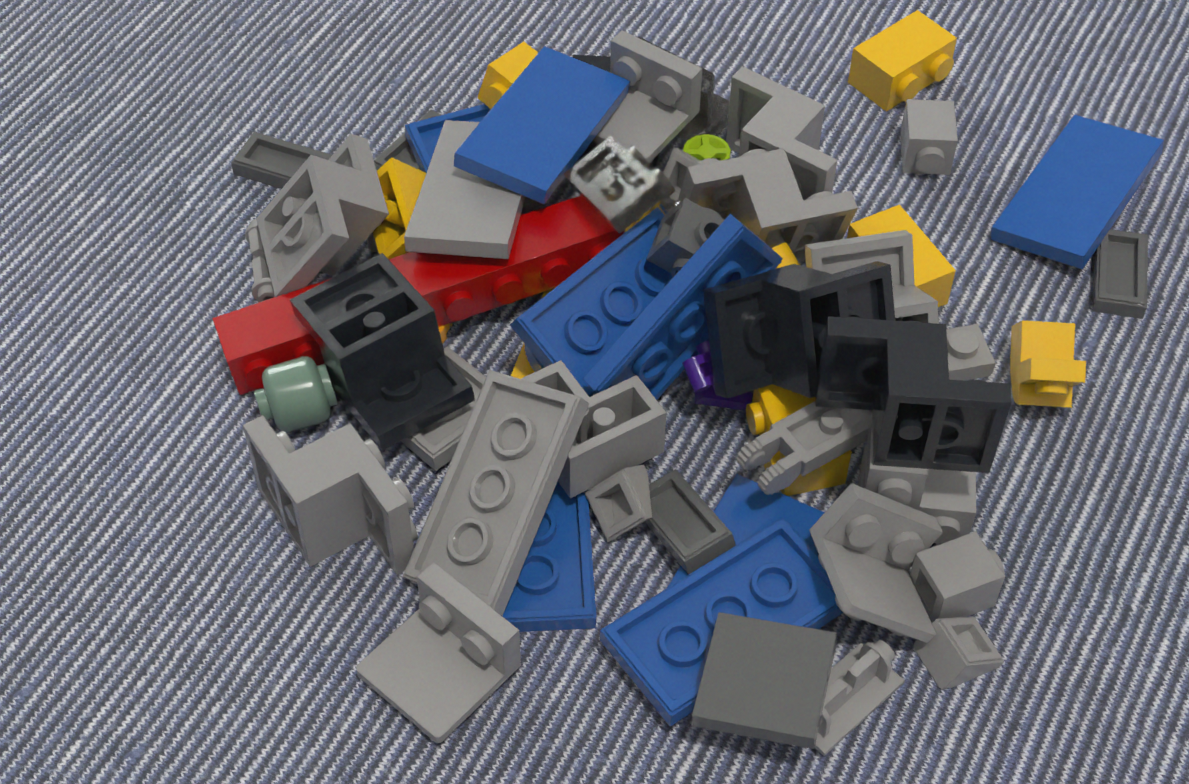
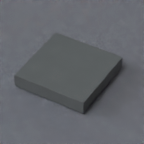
[692,612,837,749]

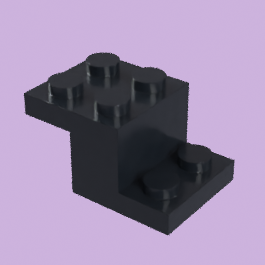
[290,253,475,451]
[703,261,895,399]
[815,317,1012,473]

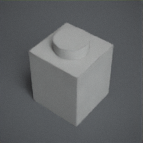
[900,99,958,175]
[910,531,1005,623]

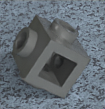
[646,198,724,277]

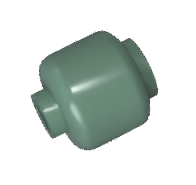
[254,356,337,433]

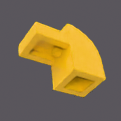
[1010,320,1086,408]

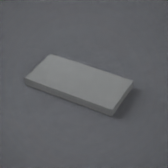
[404,120,525,259]
[402,370,589,616]

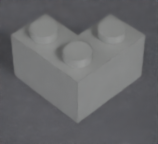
[521,360,666,498]
[858,414,976,544]

